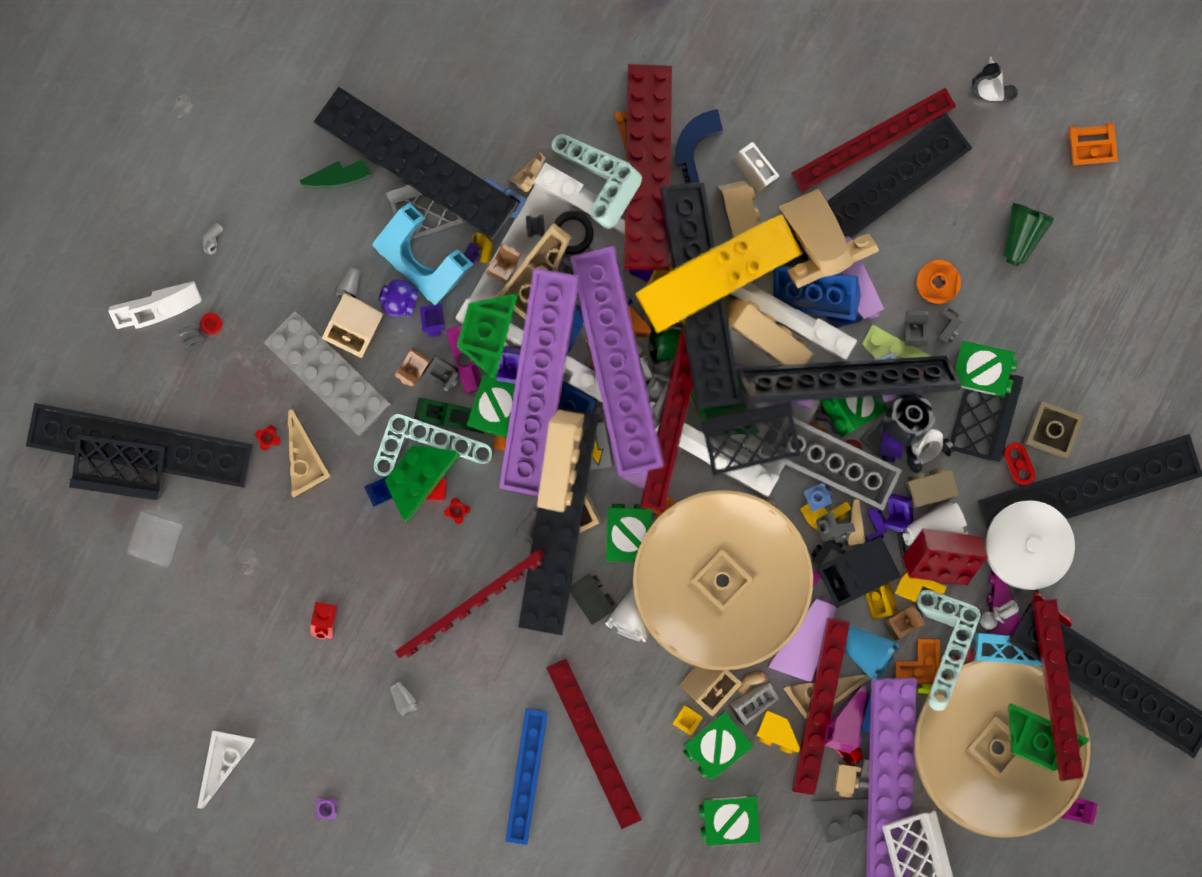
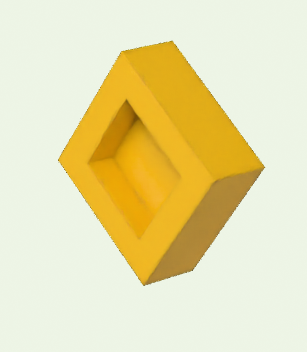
[672,705,703,736]

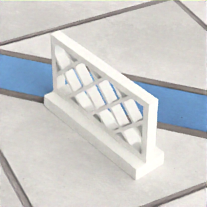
[882,808,953,877]

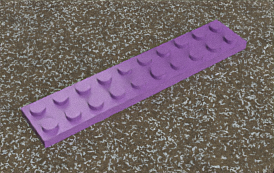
[570,246,664,477]
[499,268,580,496]
[866,678,917,877]

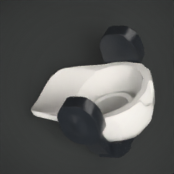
[972,56,1018,101]
[906,429,955,473]

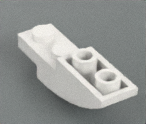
[109,281,202,329]

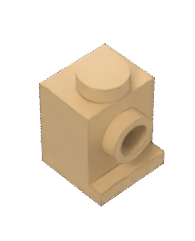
[834,763,861,797]

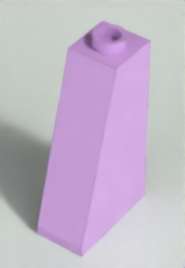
[807,236,884,320]
[767,596,837,682]

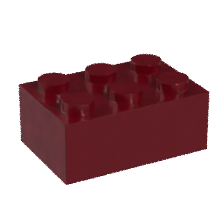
[903,528,988,585]

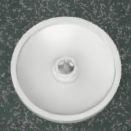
[985,501,1075,590]

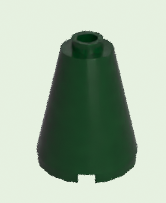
[1003,202,1054,266]
[649,322,683,362]

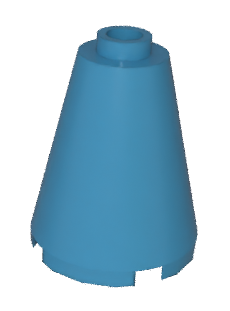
[845,625,900,679]

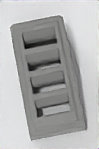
[729,682,780,725]

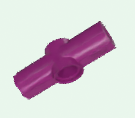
[445,325,481,394]

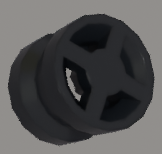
[526,214,545,238]

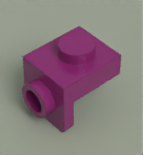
[1060,798,1097,825]

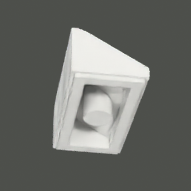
[732,142,780,193]

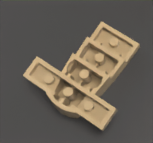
[778,189,879,288]

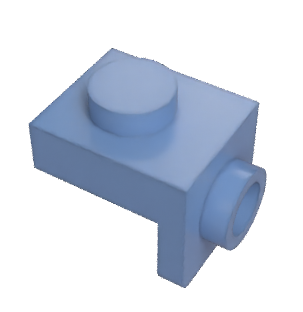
[804,483,833,511]

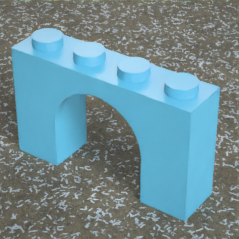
[372,203,473,306]

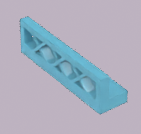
[972,633,1042,666]

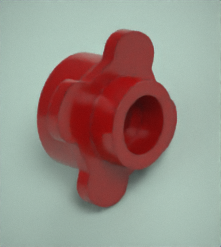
[255,425,281,451]
[444,498,470,524]

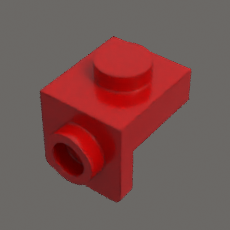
[310,602,337,639]

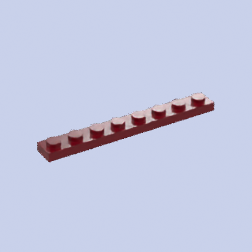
[791,87,957,193]
[640,330,693,512]
[394,548,546,659]
[1032,599,1084,781]
[792,617,850,795]
[546,658,642,829]

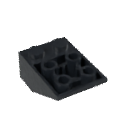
[817,537,901,608]

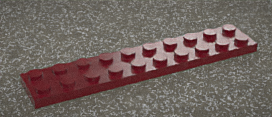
[624,64,672,270]

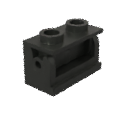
[570,573,615,625]

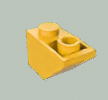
[756,710,800,754]

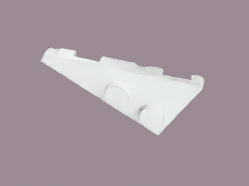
[197,730,256,809]

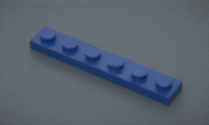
[505,708,548,845]

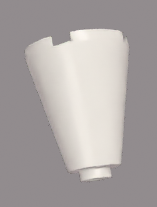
[903,498,968,546]
[606,586,649,642]

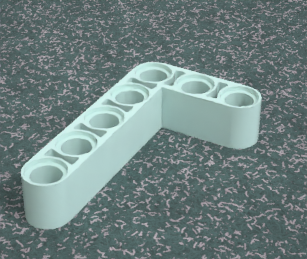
[551,134,642,228]
[374,414,493,477]
[916,590,980,711]

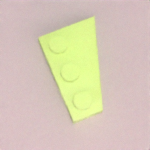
[861,324,930,359]

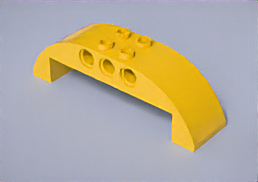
[636,215,804,333]

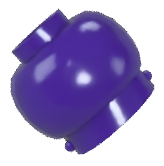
[378,280,418,317]

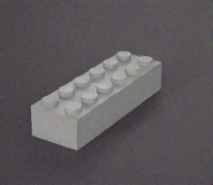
[264,311,392,437]
[760,417,902,510]

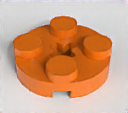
[916,260,961,305]

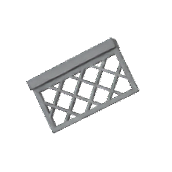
[386,164,473,240]

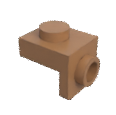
[486,244,521,284]
[394,348,431,387]
[884,605,925,641]

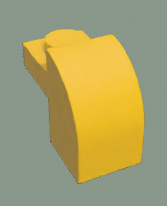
[798,501,851,531]
[893,571,947,602]

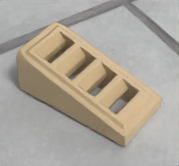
[846,499,865,546]

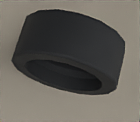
[554,211,594,255]

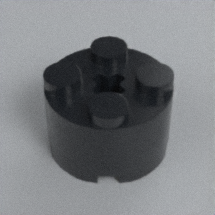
[883,394,935,446]

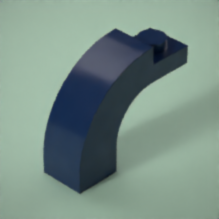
[675,109,723,183]

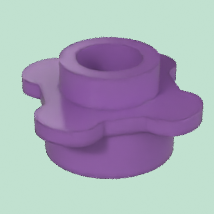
[315,797,338,820]

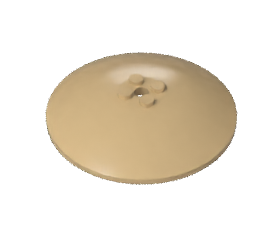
[633,490,813,670]
[914,657,1090,837]

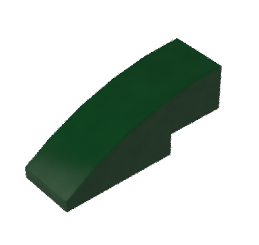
[299,158,372,189]
[414,397,484,434]

